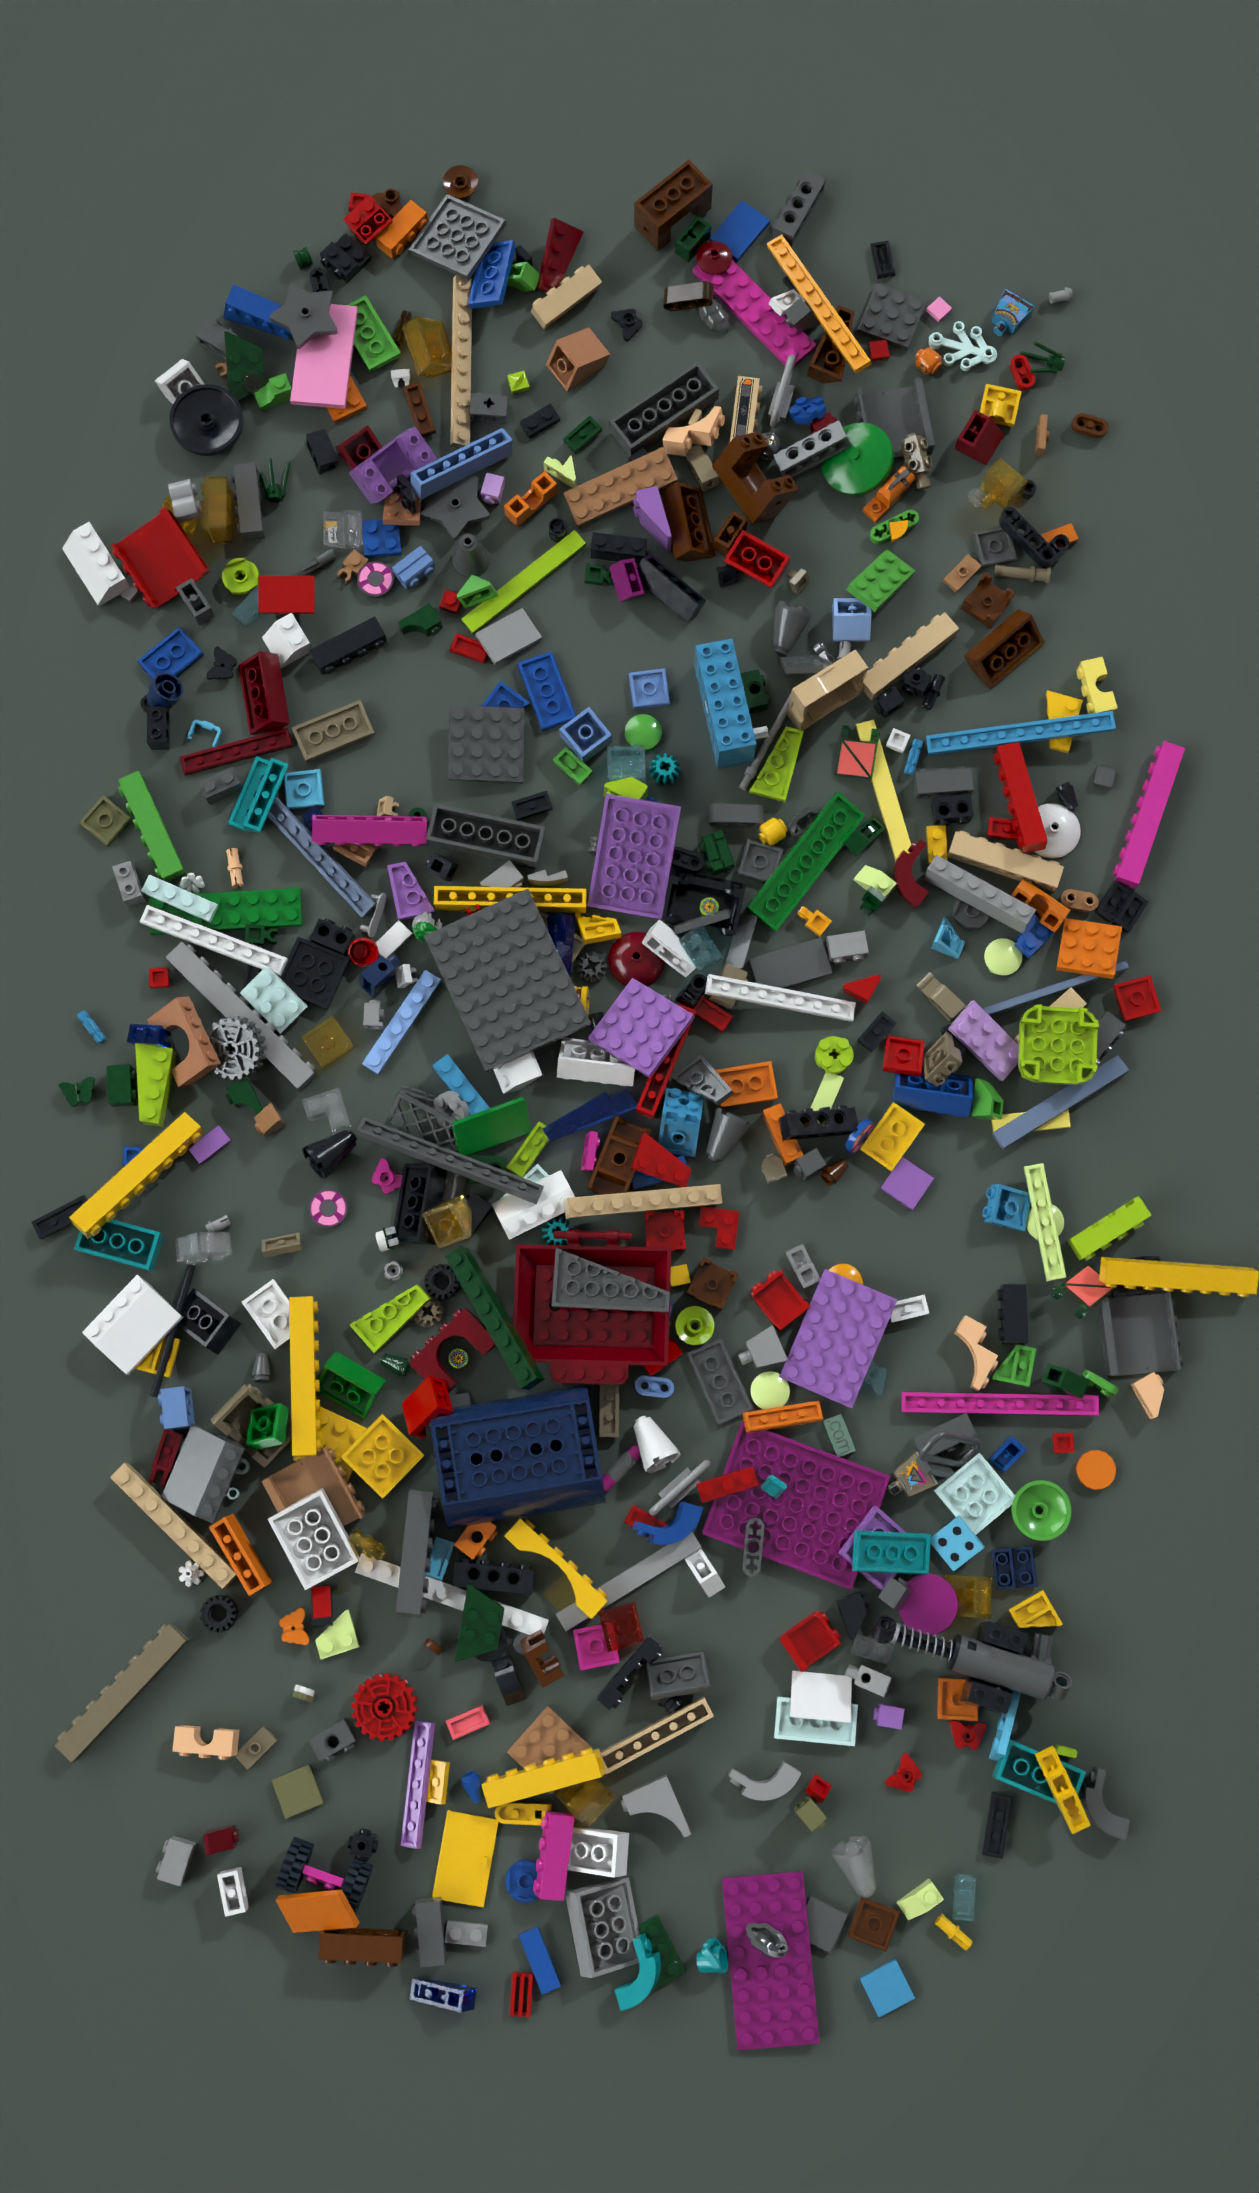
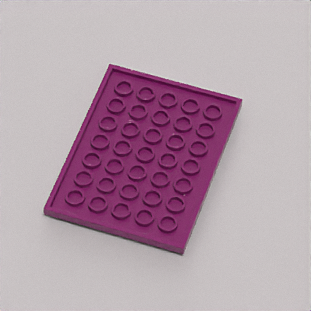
[702,1421,891,1590]

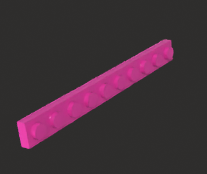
[901,1392,1099,1416]

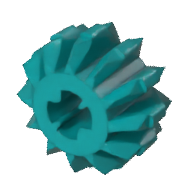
[649,753,681,786]
[542,1217,574,1245]

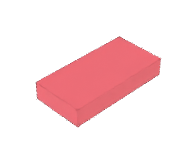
[445,1705,491,1740]

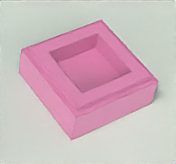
[926,296,952,323]

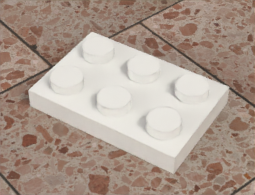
[242,1279,290,1350]

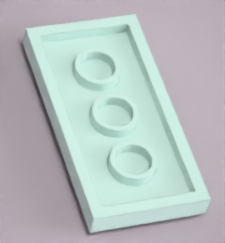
[774,1696,858,1746]

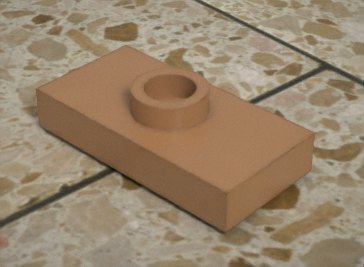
[1035,414,1050,457]
[943,554,982,593]

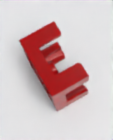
[645,1210,686,1252]

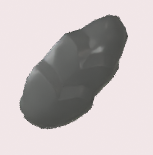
[699,299,730,334]
[788,807,822,838]
[746,1923,788,1958]

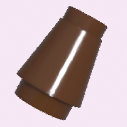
[820,1158,849,1186]

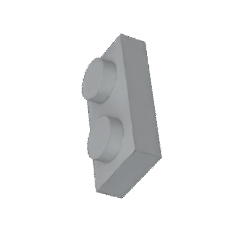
[445,1920,488,1947]

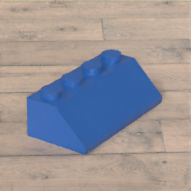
[892,1070,973,1117]

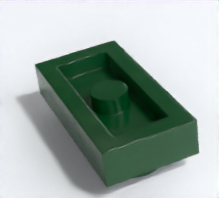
[563,416,602,454]

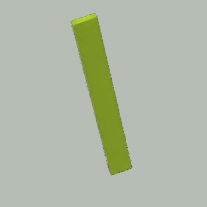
[461,530,586,635]

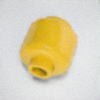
[758,818,788,846]

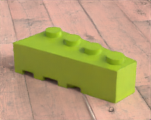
[135,1043,177,1127]
[1066,1196,1152,1261]

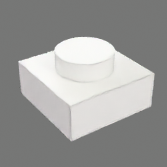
[886,728,910,754]

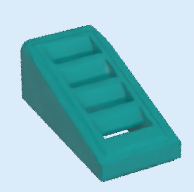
[761,1475,787,1498]

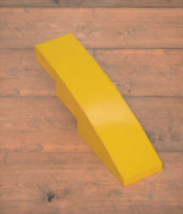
[1034,1745,1091,1834]

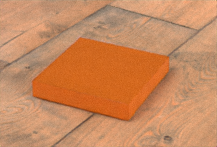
[937,1678,978,1721]

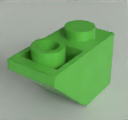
[972,1078,1004,1120]

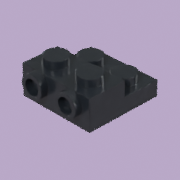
[320,233,372,283]

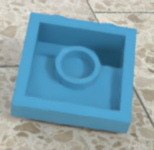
[982,1184,1031,1231]

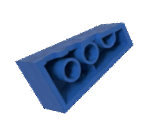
[223,284,293,340]

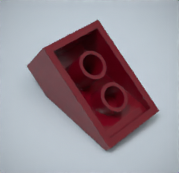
[335,425,382,470]

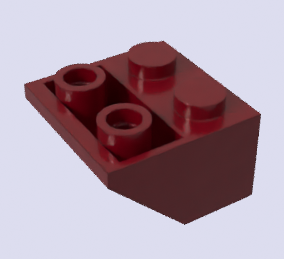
[955,410,1004,466]

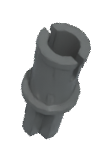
[300,548,336,575]

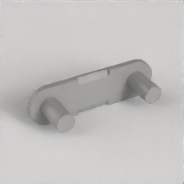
[360,893,387,938]

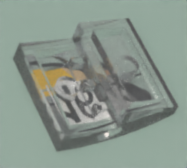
[323,509,363,549]

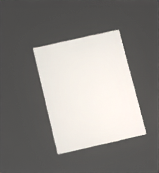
[790,1671,852,1723]

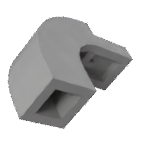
[728,1761,802,1801]

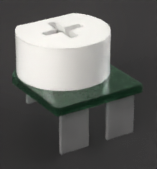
[376,1226,399,1252]

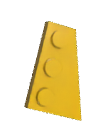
[1046,690,1083,754]

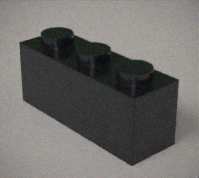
[590,532,648,564]
[997,1284,1028,1345]

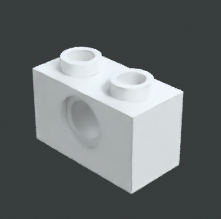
[217,1867,249,1917]

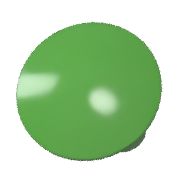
[625,714,662,750]

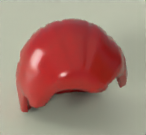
[348,937,379,967]

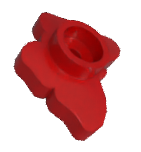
[949,1720,987,1750]
[885,1753,922,1792]

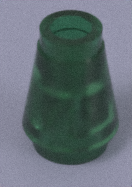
[380,1353,411,1376]

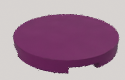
[898,1574,958,1635]

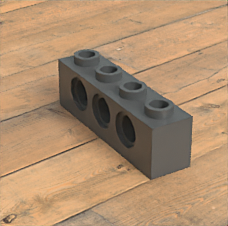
[772,170,826,247]
[773,420,852,478]

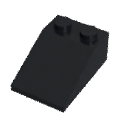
[178,1288,242,1355]

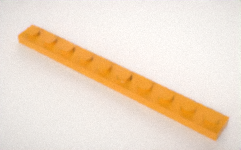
[767,234,872,374]

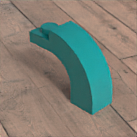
[615,1933,661,2011]

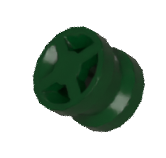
[293,246,313,269]

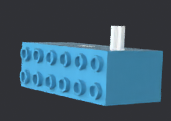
[694,639,769,769]

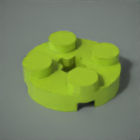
[222,558,260,596]
[815,1036,854,1074]

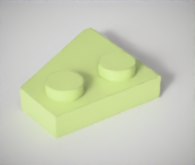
[315,1609,360,1659]

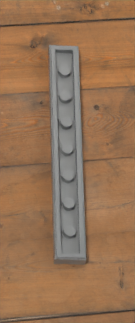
[556,1532,702,1632]

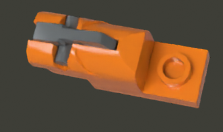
[862,466,915,523]

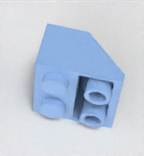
[832,598,871,642]

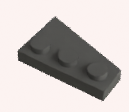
[671,1055,734,1105]

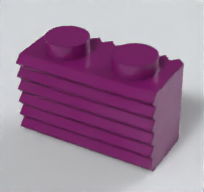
[609,558,645,603]

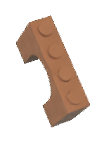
[147,996,221,1087]

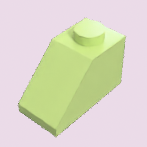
[853,865,897,901]
[896,1879,944,1920]

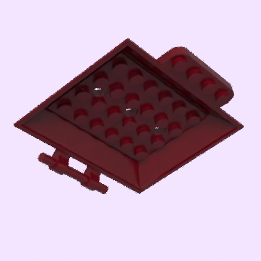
[513,1229,672,1385]

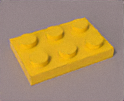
[860,1102,925,1172]

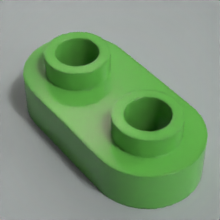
[1081,1370,1119,1398]

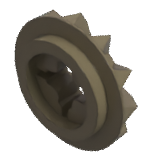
[413,1296,443,1327]

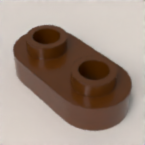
[1071,413,1108,438]

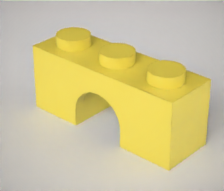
[1076,657,1118,714]

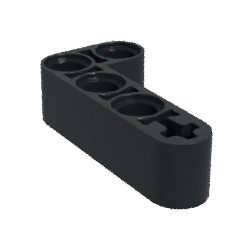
[999,507,1070,569]

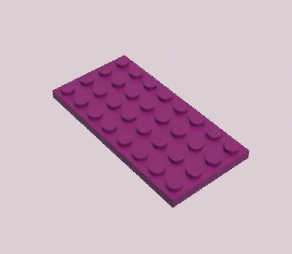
[722,1871,820,2050]

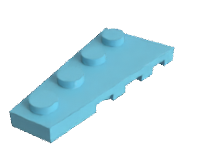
[989,1689,1021,1761]

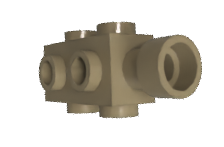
[900,433,932,491]

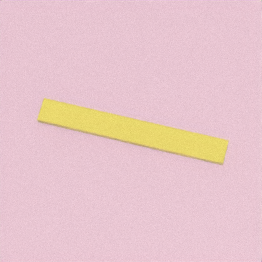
[855,720,911,862]

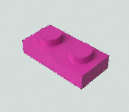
[581,1131,600,1172]

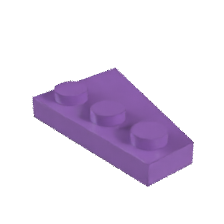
[387,862,436,921]

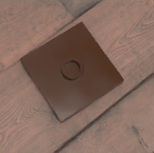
[847,1896,900,1952]

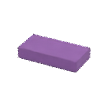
[188,1125,231,1165]

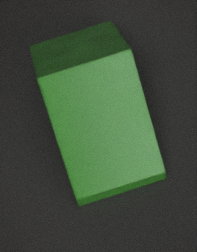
[457,575,498,608]

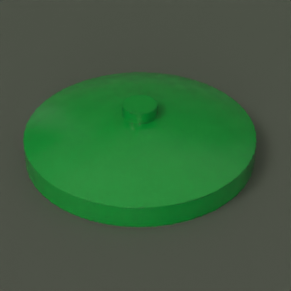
[821,422,894,496]

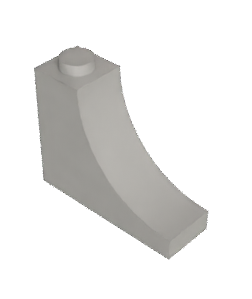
[620,1774,691,1838]

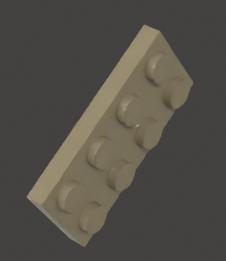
[292,700,375,763]

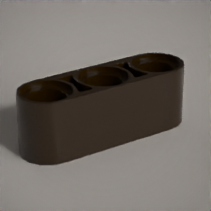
[663,282,714,311]

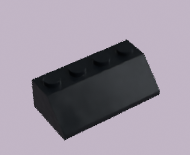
[391,1164,448,1245]

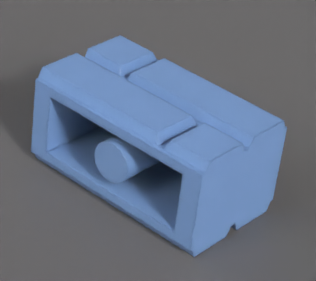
[392,546,435,590]

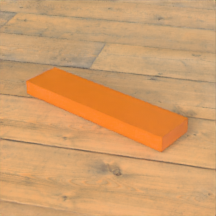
[742,1401,823,1434]

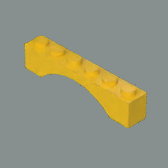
[504,1518,608,1620]

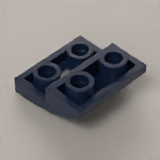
[991,1546,1038,1590]

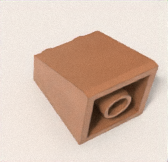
[546,327,610,391]

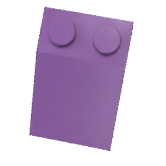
[633,486,672,552]

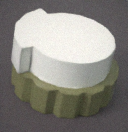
[292,1685,315,1704]

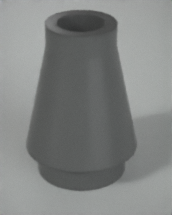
[252,1353,271,1383]

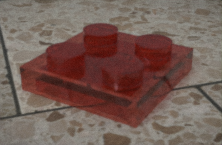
[599,1602,644,1652]

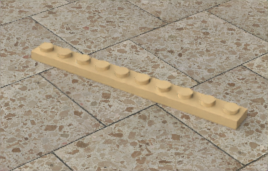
[450,275,472,448]

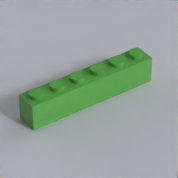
[118,771,186,882]

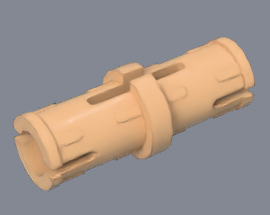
[226,848,244,888]

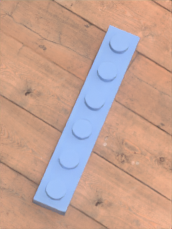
[362,970,441,1075]

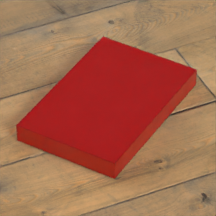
[258,576,315,614]

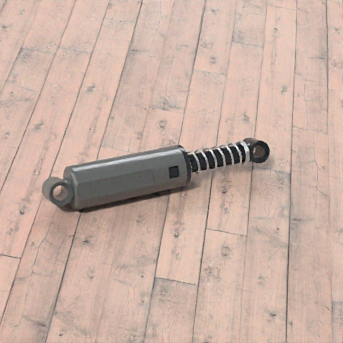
[872,1615,1072,1701]

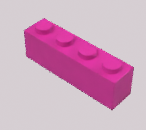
[533,1811,575,1901]

